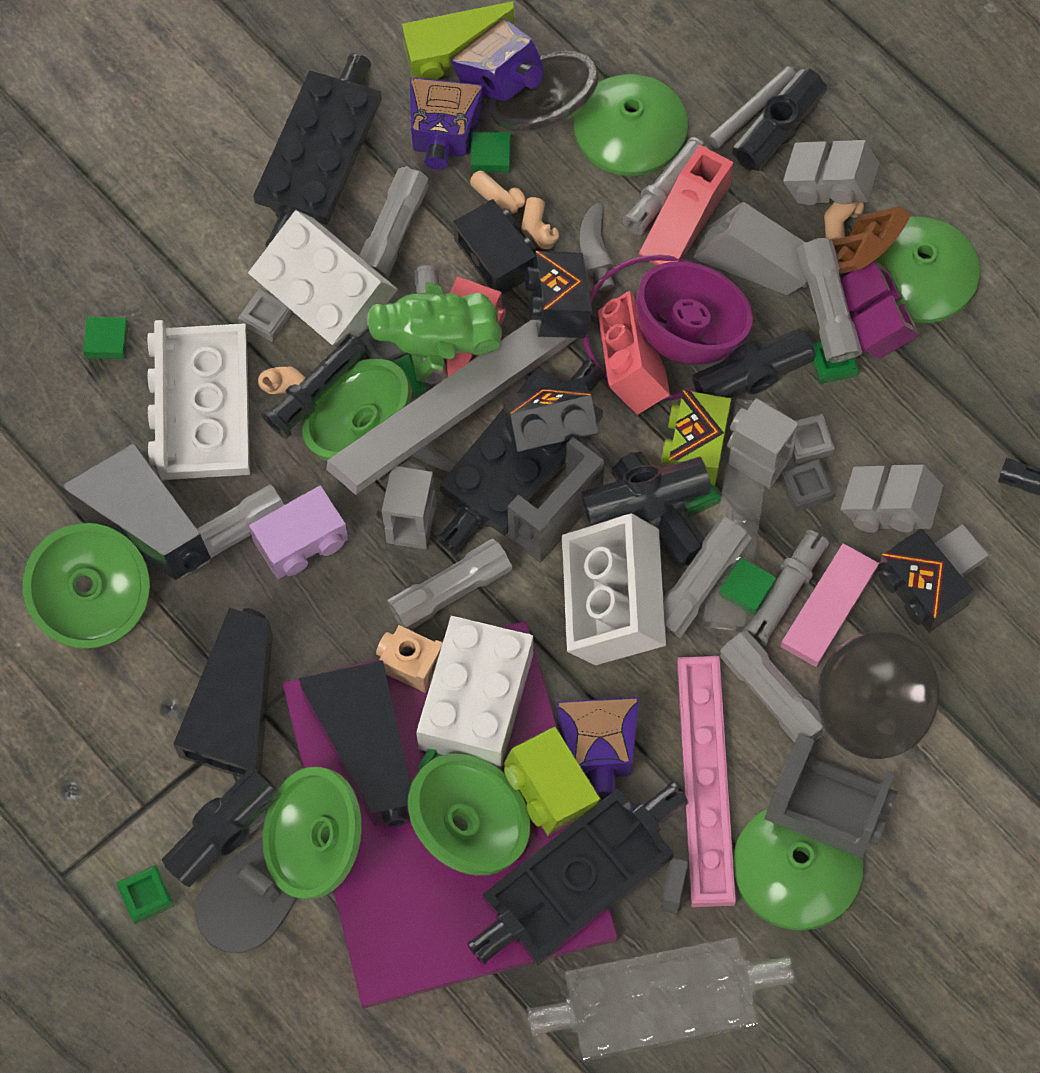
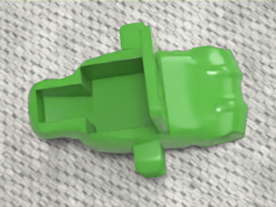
[367,282,502,382]

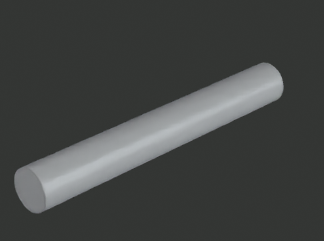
[708,66,796,149]

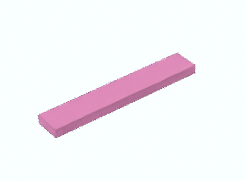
[677,656,736,907]

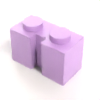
[249,485,348,580]

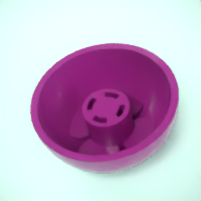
[636,262,753,365]

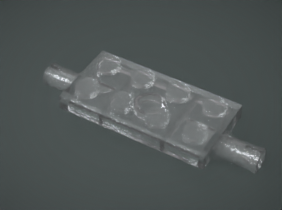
[527,937,795,1062]

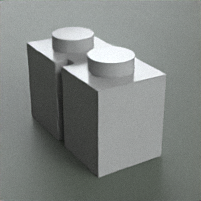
[783,140,880,205]
[727,398,799,489]
[382,464,436,550]
[840,464,944,533]

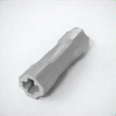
[359,166,429,280]
[797,237,862,363]
[182,484,284,577]
[663,516,752,639]
[387,538,512,630]
[719,630,829,743]

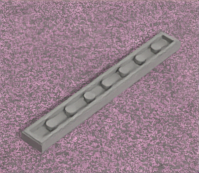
[326,320,577,495]

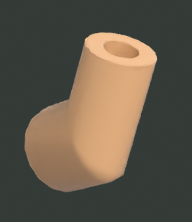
[470,171,526,214]
[521,197,559,250]
[824,202,864,240]
[258,366,306,394]

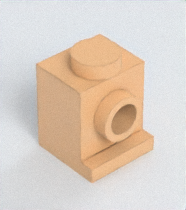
[376,625,443,693]

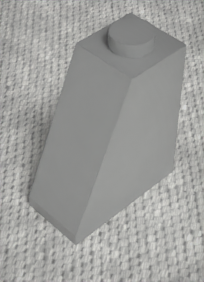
[694,202,809,295]

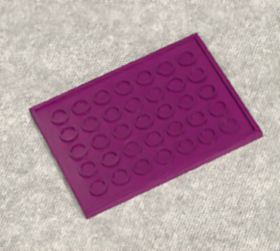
[282,621,617,1009]

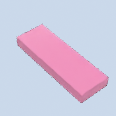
[780,543,879,667]

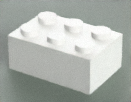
[248,210,398,347]
[562,513,666,665]
[417,616,533,770]

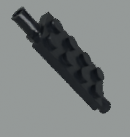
[253,53,382,247]
[437,360,605,554]
[466,782,689,966]

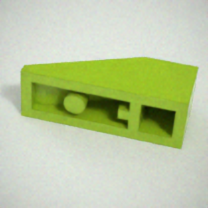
[402,1,515,80]

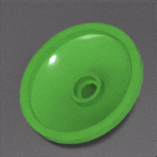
[573,74,688,176]
[876,216,980,323]
[302,359,412,461]
[22,523,150,648]
[408,754,530,875]
[263,767,362,899]
[733,808,863,930]

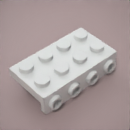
[148,320,250,480]

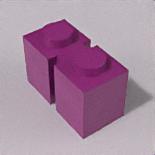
[840,260,920,359]

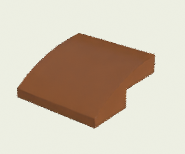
[832,206,912,274]

